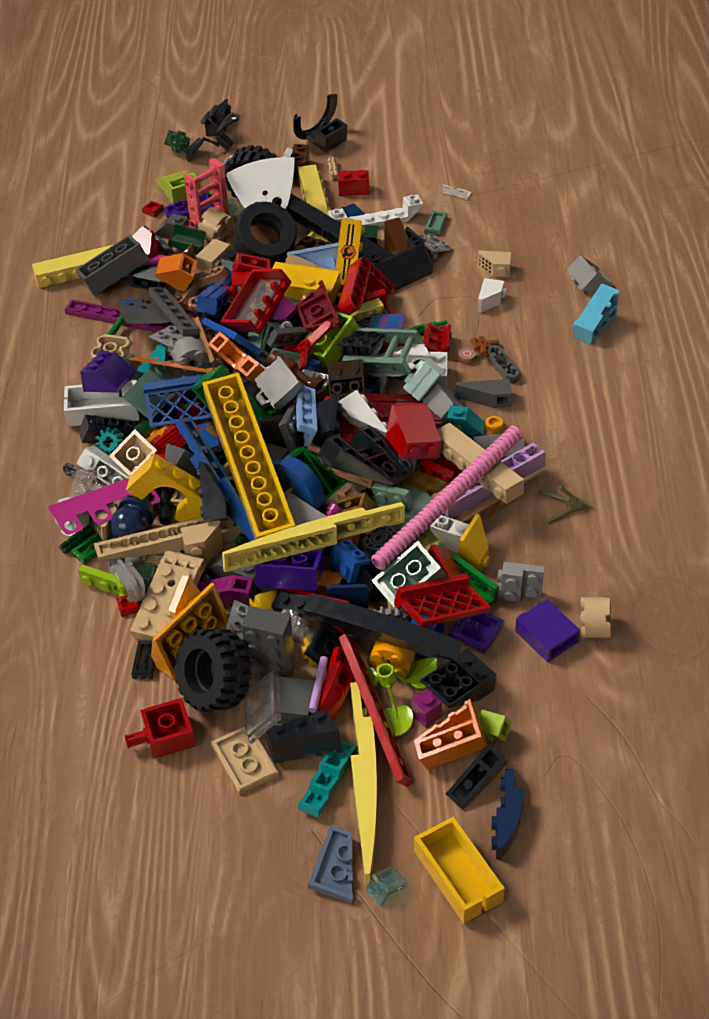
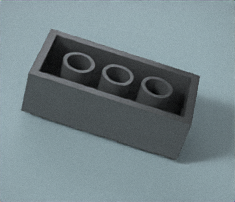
[75,235,149,295]
[241,606,295,683]

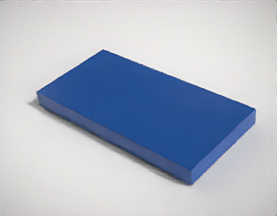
[201,317,262,356]

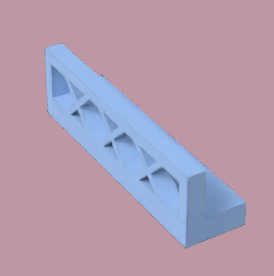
[296,386,317,447]

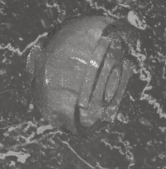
[281,609,319,647]

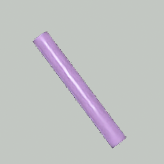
[309,656,328,713]

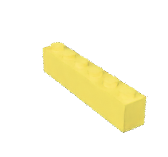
[298,165,330,215]
[32,245,113,288]

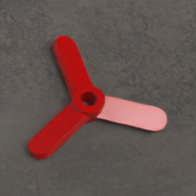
[282,321,332,371]

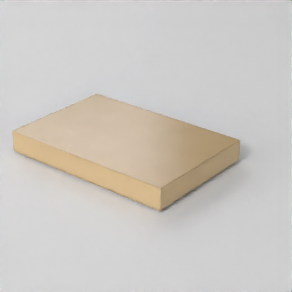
[211,724,279,795]

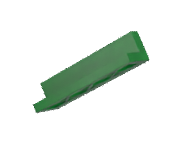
[438,543,499,606]

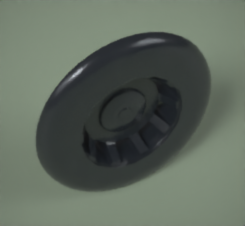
[357,526,404,563]

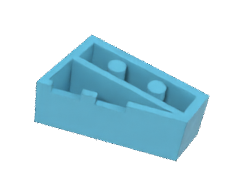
[572,283,620,345]

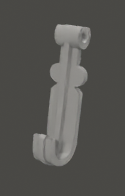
[107,558,145,603]

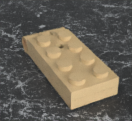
[130,550,206,641]

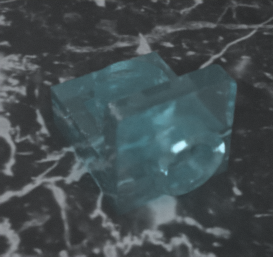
[366,866,408,905]

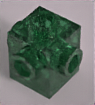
[164,130,191,153]

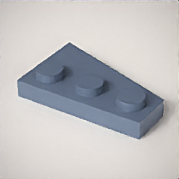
[308,825,353,904]

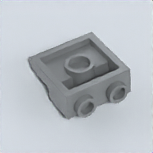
[497,562,544,602]

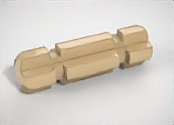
[327,157,338,180]

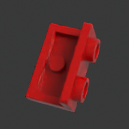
[423,323,452,354]
[419,457,463,484]

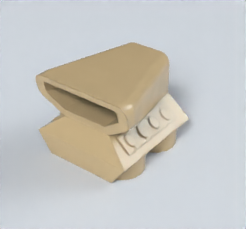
[89,334,135,364]

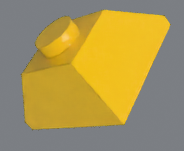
[458,513,490,572]

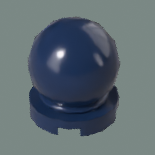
[110,495,157,538]

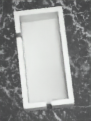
[64,380,139,427]

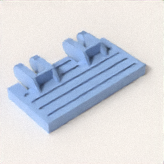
[287,243,339,270]

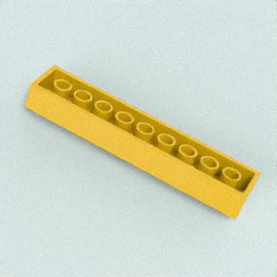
[202,372,295,540]

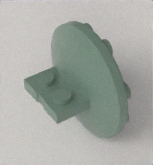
[364,482,432,536]

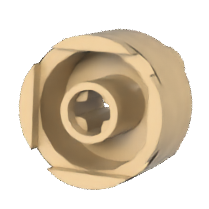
[198,207,233,242]
[580,597,611,638]

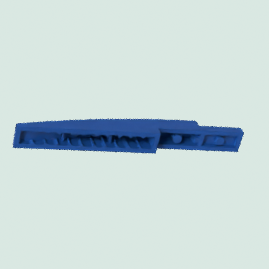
[175,418,255,541]

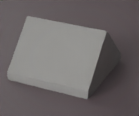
[421,382,465,422]

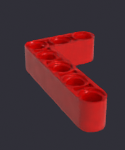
[338,256,394,316]

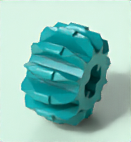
[94,427,125,456]

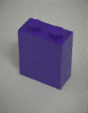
[515,599,580,663]

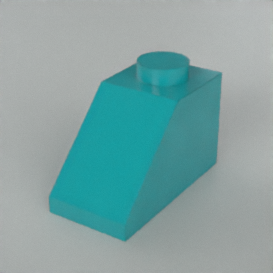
[447,405,485,437]

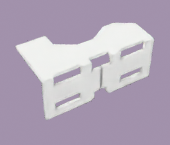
[442,184,472,200]

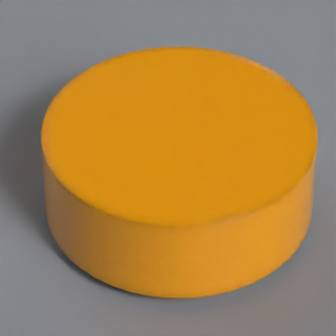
[485,416,503,433]

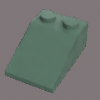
[123,364,175,419]
[372,541,449,609]

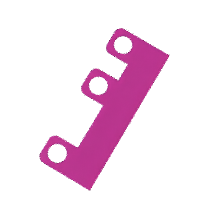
[48,478,160,535]

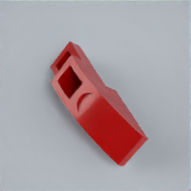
[310,646,354,721]

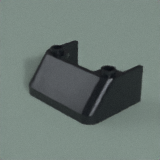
[358,226,433,291]

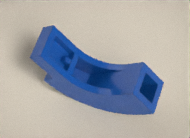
[272,456,326,509]

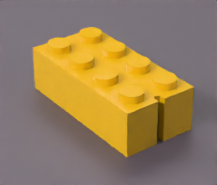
[414,816,505,924]

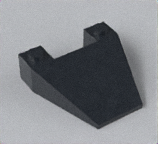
[317,425,413,486]

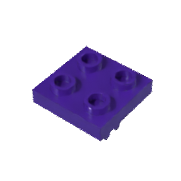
[448,605,504,653]

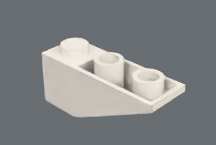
[339,390,388,440]
[77,445,130,485]

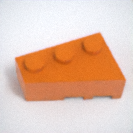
[414,699,488,770]

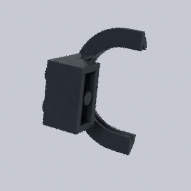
[293,94,347,153]

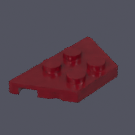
[296,280,342,333]

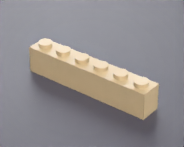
[437,423,524,504]

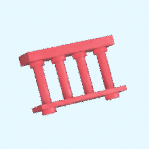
[184,158,229,229]

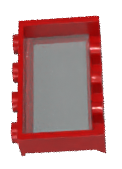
[220,269,292,335]

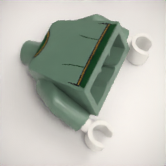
[244,321,293,367]

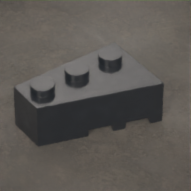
[264,710,344,763]

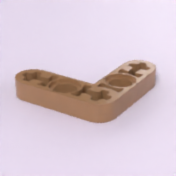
[175,266,228,309]

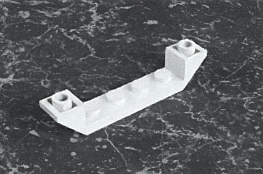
[327,194,423,227]

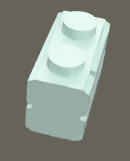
[403,358,444,401]

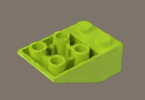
[156,170,201,204]

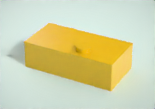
[266,262,341,304]

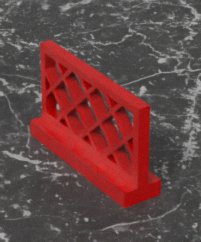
[394,573,491,627]

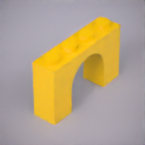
[126,453,202,522]

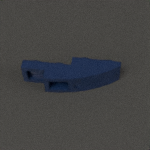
[491,769,524,860]

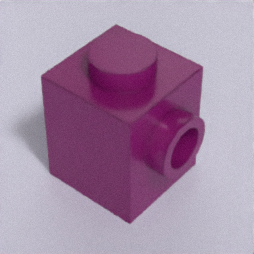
[412,689,442,728]

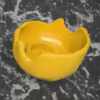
[249,590,279,611]

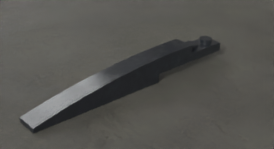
[271,590,464,662]

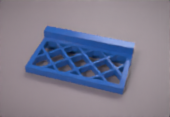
[142,374,213,428]

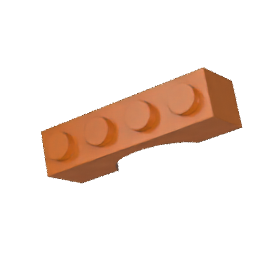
[208,332,265,387]

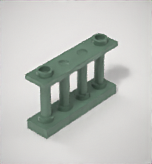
[342,328,424,375]

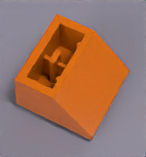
[155,253,197,292]

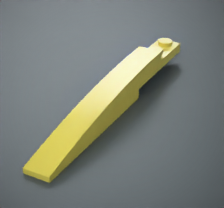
[222,502,405,572]
[350,682,377,886]

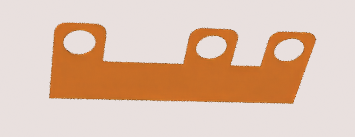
[128,356,229,373]

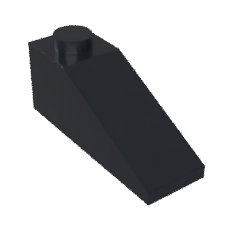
[445,743,509,809]

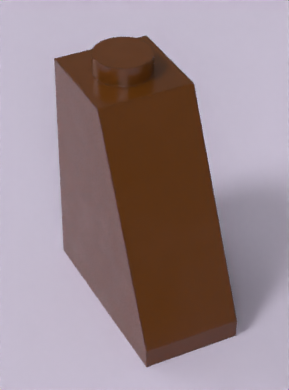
[384,217,409,255]

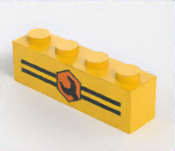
[336,218,365,288]

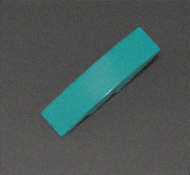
[298,740,357,818]

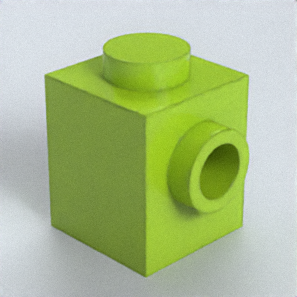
[479,710,512,742]

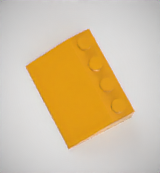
[151,583,228,679]

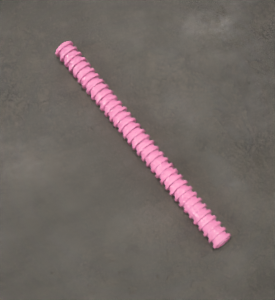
[371,426,523,570]

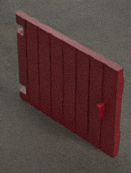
[359,393,446,427]

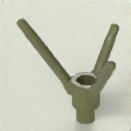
[538,486,589,524]

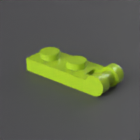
[78,565,128,597]

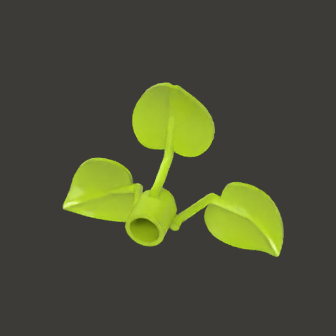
[348,658,438,737]

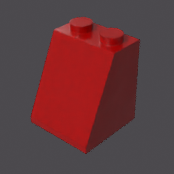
[386,403,441,460]

